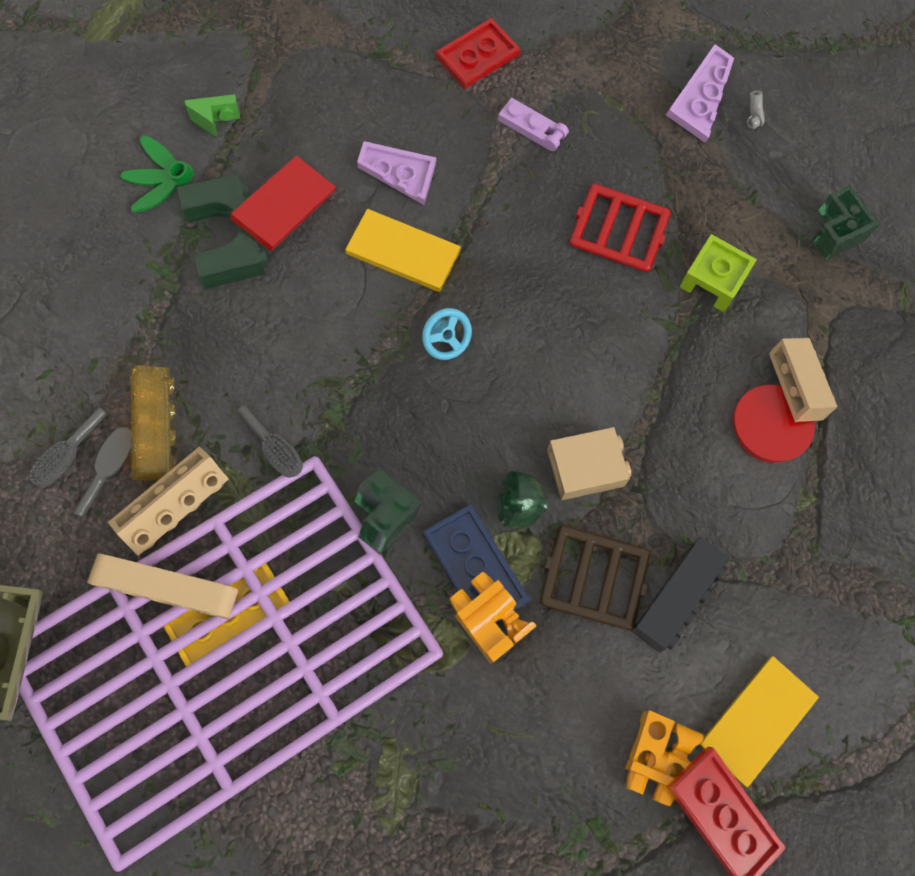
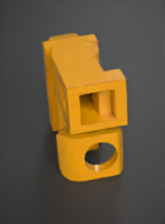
[449,572,536,664]
[625,710,703,807]

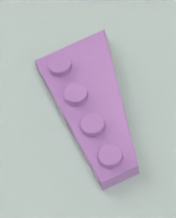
[666,45,734,142]

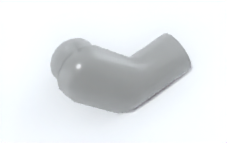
[747,91,765,130]

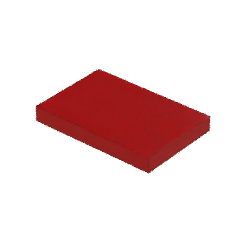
[435,18,521,89]

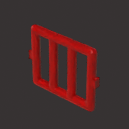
[569,184,671,272]

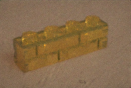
[131,365,176,481]

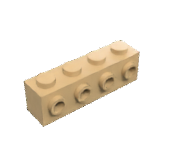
[108,447,229,556]

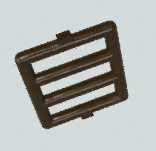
[540,525,650,631]

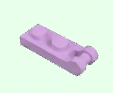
[498,98,569,151]

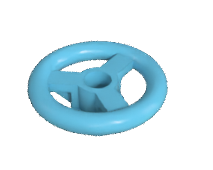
[422,308,472,360]

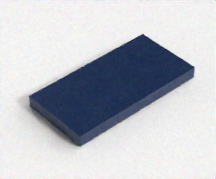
[422,504,530,621]

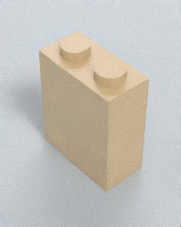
[547,427,631,500]

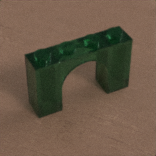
[177,173,268,289]

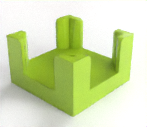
[680,234,757,312]

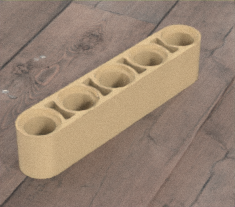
[87,554,238,619]

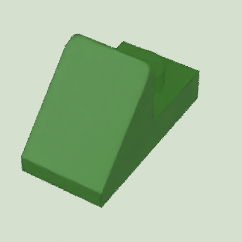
[185,94,240,137]

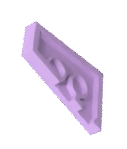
[357,141,436,205]

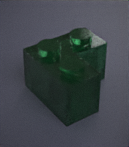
[812,184,880,260]
[354,467,422,555]

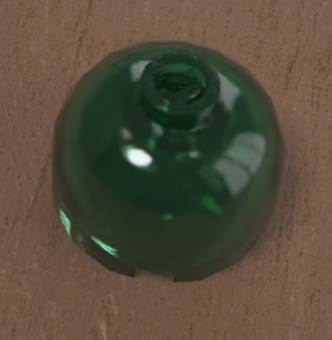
[497,471,548,528]

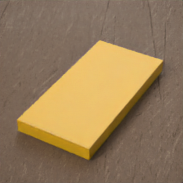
[345,209,461,292]
[164,563,290,667]
[699,656,819,788]

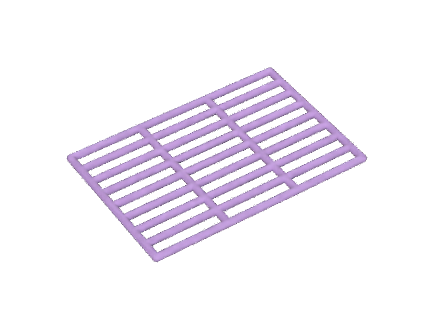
[19,456,443,872]

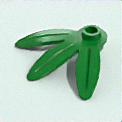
[120,136,194,213]

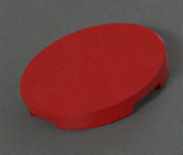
[732,385,815,464]

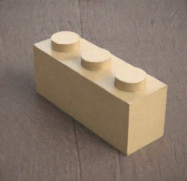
[769,338,837,422]

